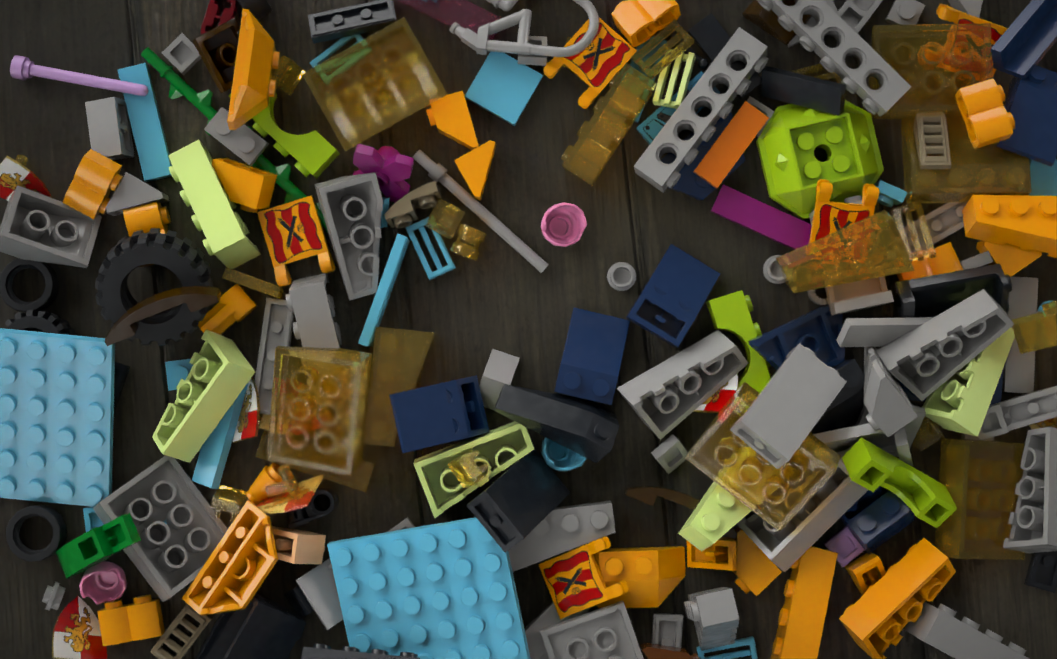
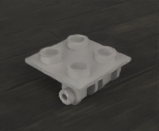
[295,558,343,630]

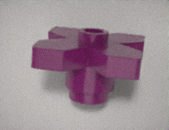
[353,144,414,203]

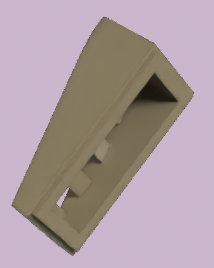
[913,112,951,169]
[150,604,212,659]

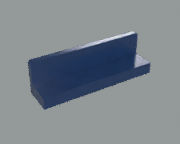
[991,0,1057,79]

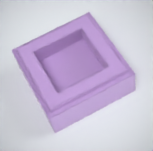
[824,526,865,567]

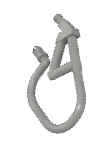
[449,0,599,57]

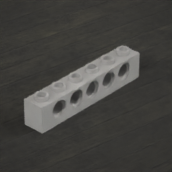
[757,0,911,116]
[634,27,769,193]

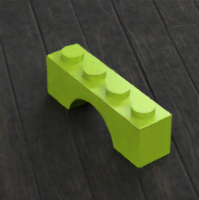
[228,93,340,179]
[706,290,771,412]
[842,437,957,528]

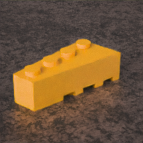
[962,195,1057,258]
[839,538,956,659]
[770,546,838,659]

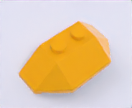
[227,9,280,130]
[182,500,278,616]
[569,546,686,609]

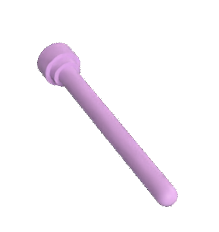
[10,55,149,96]

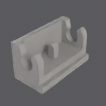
[85,97,134,160]

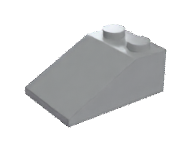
[0,185,102,268]

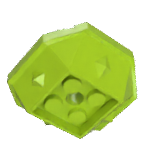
[756,100,884,220]

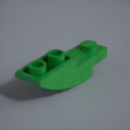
[56,513,141,579]

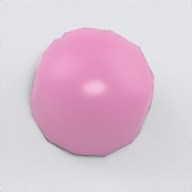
[541,202,587,247]
[79,561,127,605]

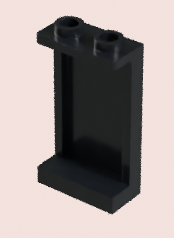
[893,263,1012,318]
[467,449,570,552]

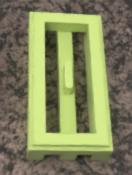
[652,49,696,109]

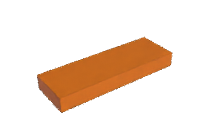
[693,101,769,189]

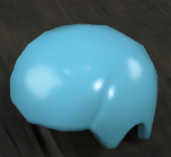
[541,437,587,472]

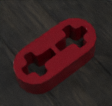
[201,0,238,34]

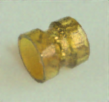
[450,224,487,261]

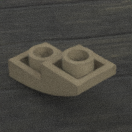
[384,181,443,228]

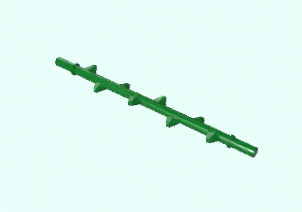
[141,47,328,234]

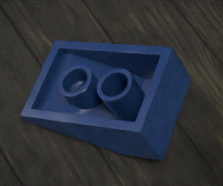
[996,65,1057,167]
[554,308,630,405]

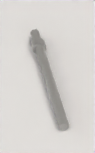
[413,150,549,273]

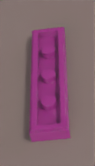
[710,185,811,256]

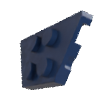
[661,112,745,201]
[748,304,845,370]

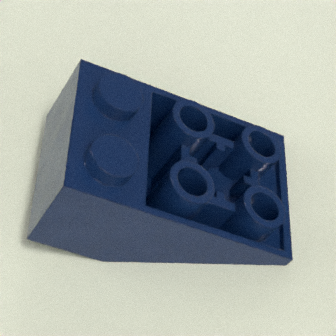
[626,244,720,348]
[389,375,490,453]
[840,486,915,554]

